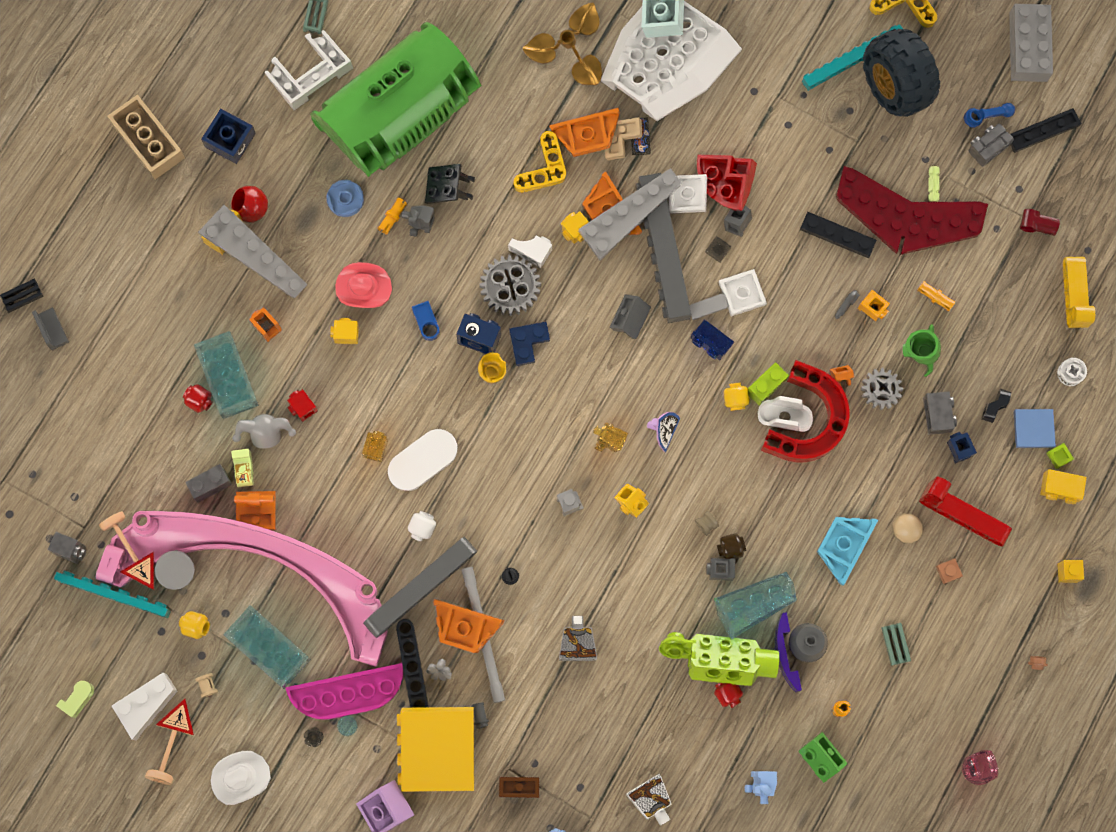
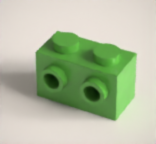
[798,732,848,783]

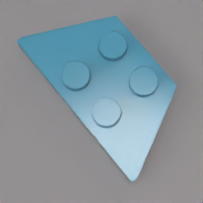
[817,517,878,586]

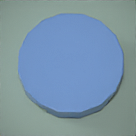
[326,180,364,217]

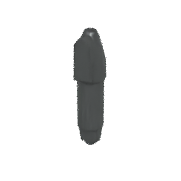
[835,290,860,319]

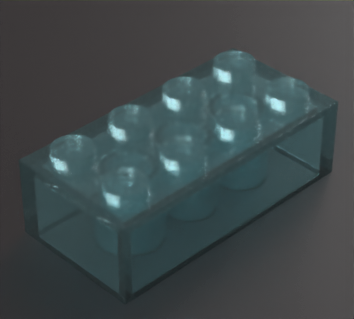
[194,331,259,419]
[223,605,311,689]

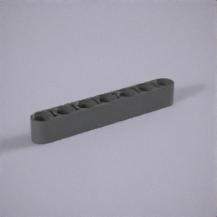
[363,536,477,638]

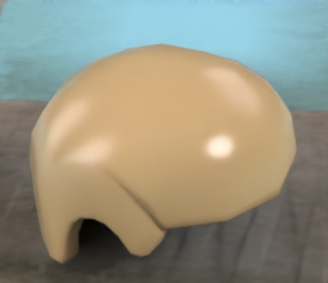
[892,513,923,543]

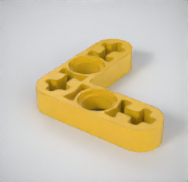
[869,0,937,28]
[513,131,566,193]

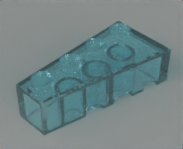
[714,572,797,640]

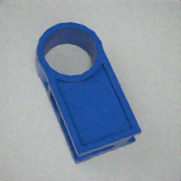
[412,301,440,341]

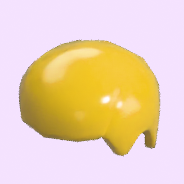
[478,352,506,383]

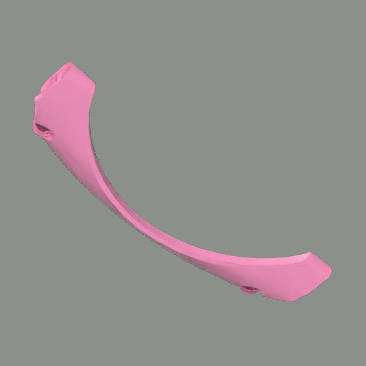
[96,511,388,666]

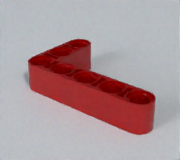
[919,477,1012,547]

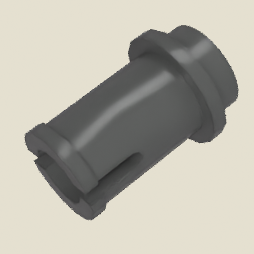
[471,702,489,729]

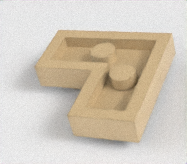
[605,117,642,160]

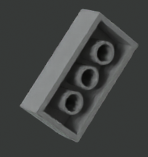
[1009,4,1053,82]

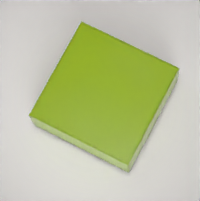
[1046,443,1074,469]

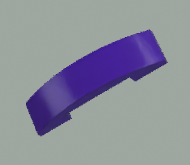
[775,612,802,693]

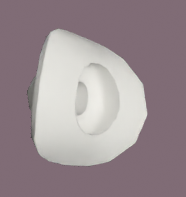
[211,751,271,805]

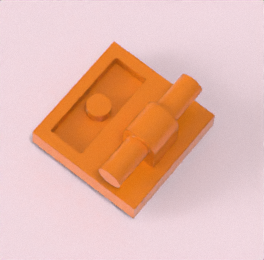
[234,491,276,531]

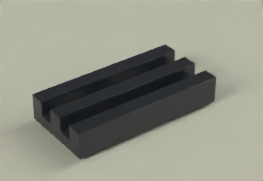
[0,278,44,313]

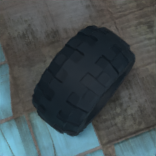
[863,29,940,117]

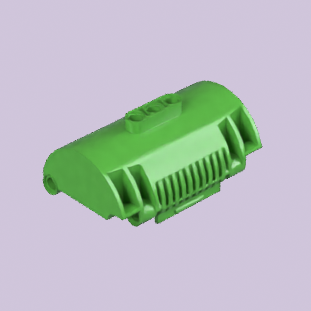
[310,22,482,177]

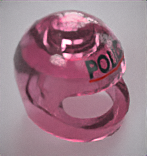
[962,750,998,785]

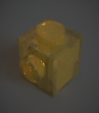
[362,431,388,462]

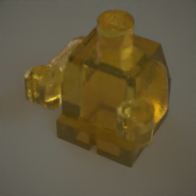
[593,423,628,452]

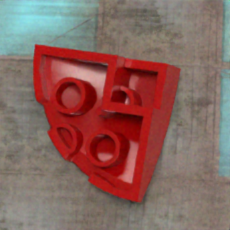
[697,154,757,211]

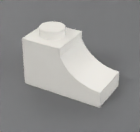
[508,235,552,269]

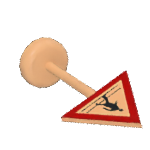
[99,511,154,590]
[145,699,194,785]

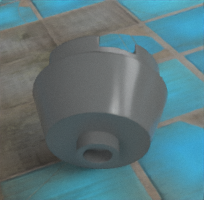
[789,623,828,662]

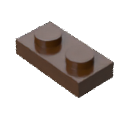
[499,777,539,798]

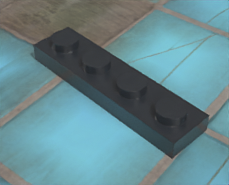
[800,211,877,258]

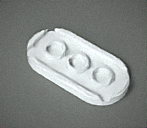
[388,429,457,491]

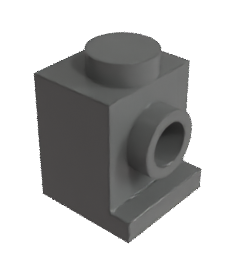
[724,206,752,237]

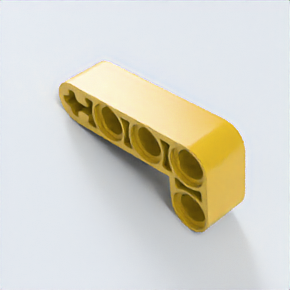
[1063,257,1095,328]

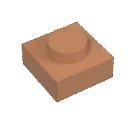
[936,559,963,584]

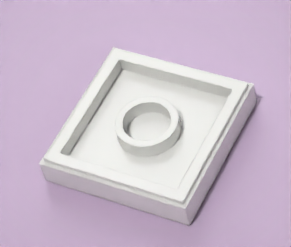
[668,174,707,213]
[718,269,767,316]

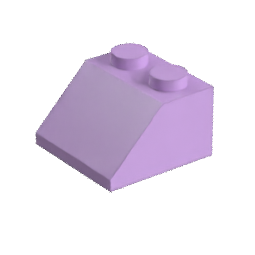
[356,780,414,832]

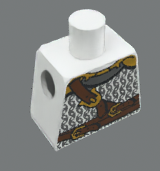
[626,774,672,826]

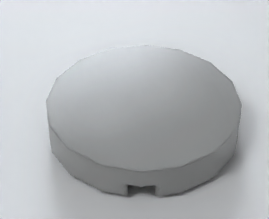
[155,550,195,590]

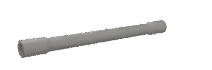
[462,567,505,703]

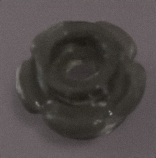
[304,728,324,747]

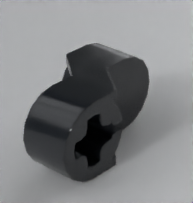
[982,389,1011,423]

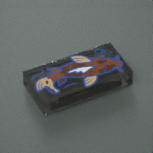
[630,117,651,155]

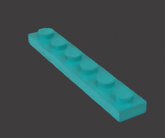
[54,571,171,618]

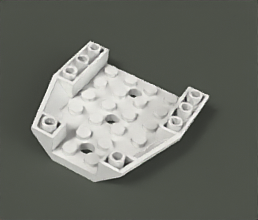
[601,1,742,121]

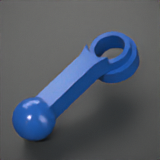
[964,103,1015,128]

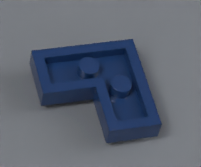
[509,322,550,366]

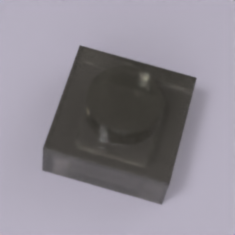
[705,236,732,263]

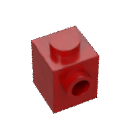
[287,389,318,422]

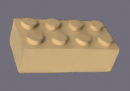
[107,95,185,180]

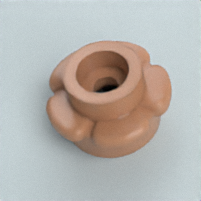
[1028,656,1048,670]

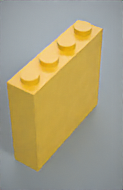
[397,707,474,792]

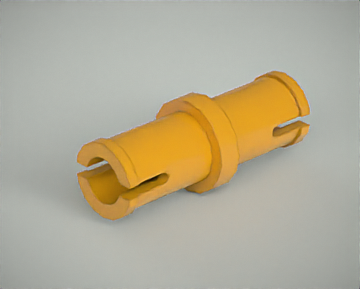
[378,198,407,235]
[917,281,955,312]
[832,701,851,717]

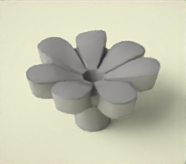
[426,659,452,681]

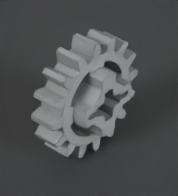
[861,368,903,410]

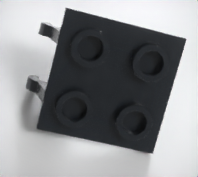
[425,164,475,204]

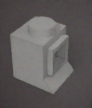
[556,489,584,516]

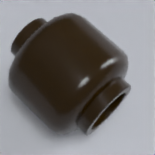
[717,533,747,559]

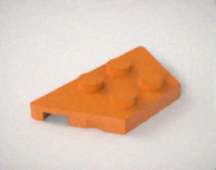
[549,108,620,157]
[582,172,642,235]
[433,599,505,653]

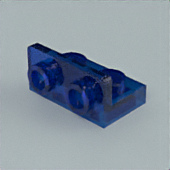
[690,319,734,360]

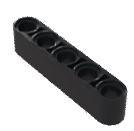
[396,619,429,708]

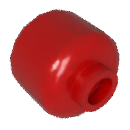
[183,384,213,413]
[714,683,743,708]

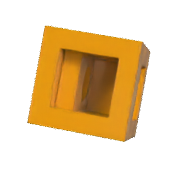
[857,290,890,321]

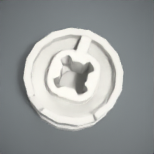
[1057,358,1087,386]

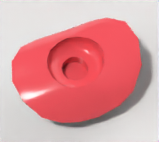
[335,262,392,308]

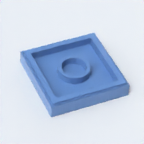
[1014,409,1056,448]

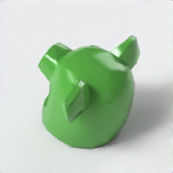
[903,324,941,377]

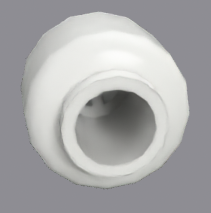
[408,511,436,541]

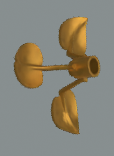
[523,2,602,86]

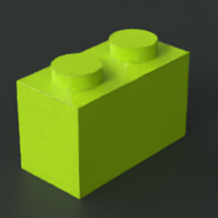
[748,362,789,406]

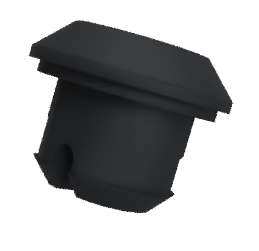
[502,568,519,585]

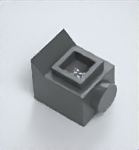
[706,558,735,581]

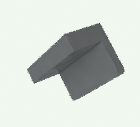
[610,294,651,339]
[32,307,69,350]

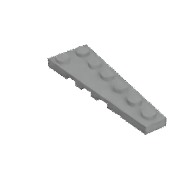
[578,168,682,261]
[198,205,307,298]

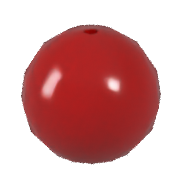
[231,185,268,223]

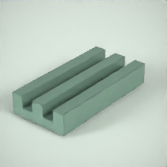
[303,0,329,35]
[881,623,911,666]

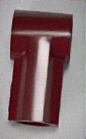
[1020,209,1060,236]

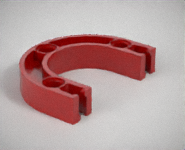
[761,360,850,463]

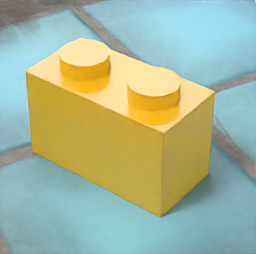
[1040,469,1087,504]

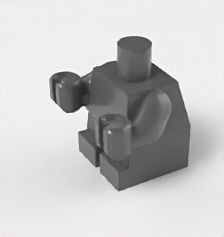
[402,206,435,237]

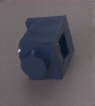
[947,432,977,464]

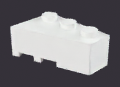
[112,673,177,741]

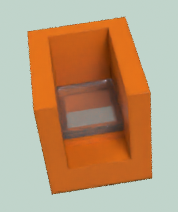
[249,307,282,342]

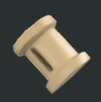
[195,673,218,698]

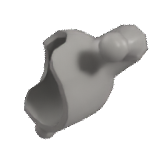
[232,414,296,448]

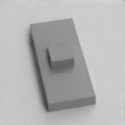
[690,293,728,320]

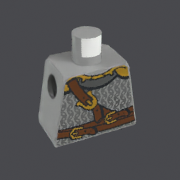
[559,616,597,661]

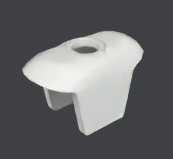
[758,396,813,432]

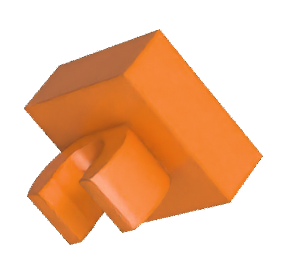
[830,365,854,386]

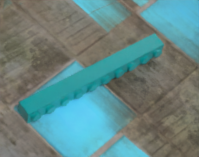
[802,24,903,91]

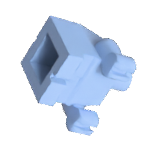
[745,771,777,804]

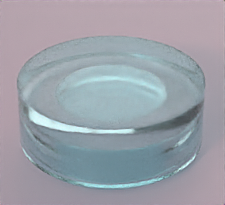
[337,716,358,736]

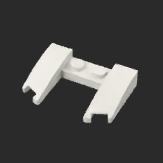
[265,30,353,110]

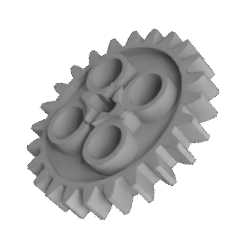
[480,255,541,316]

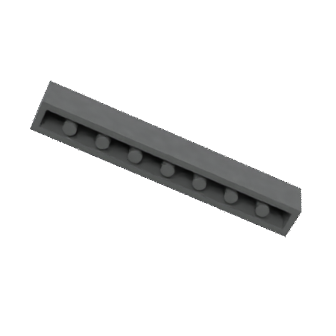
[636,173,692,323]

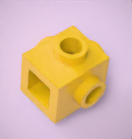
[614,484,649,518]

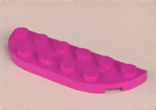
[285,663,403,720]

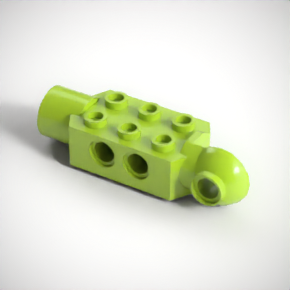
[659,632,779,686]

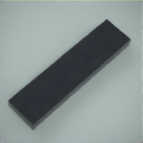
[1010,108,1082,153]

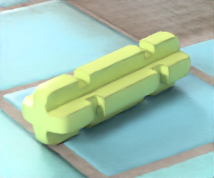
[928,166,940,202]

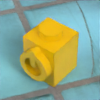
[561,211,589,244]

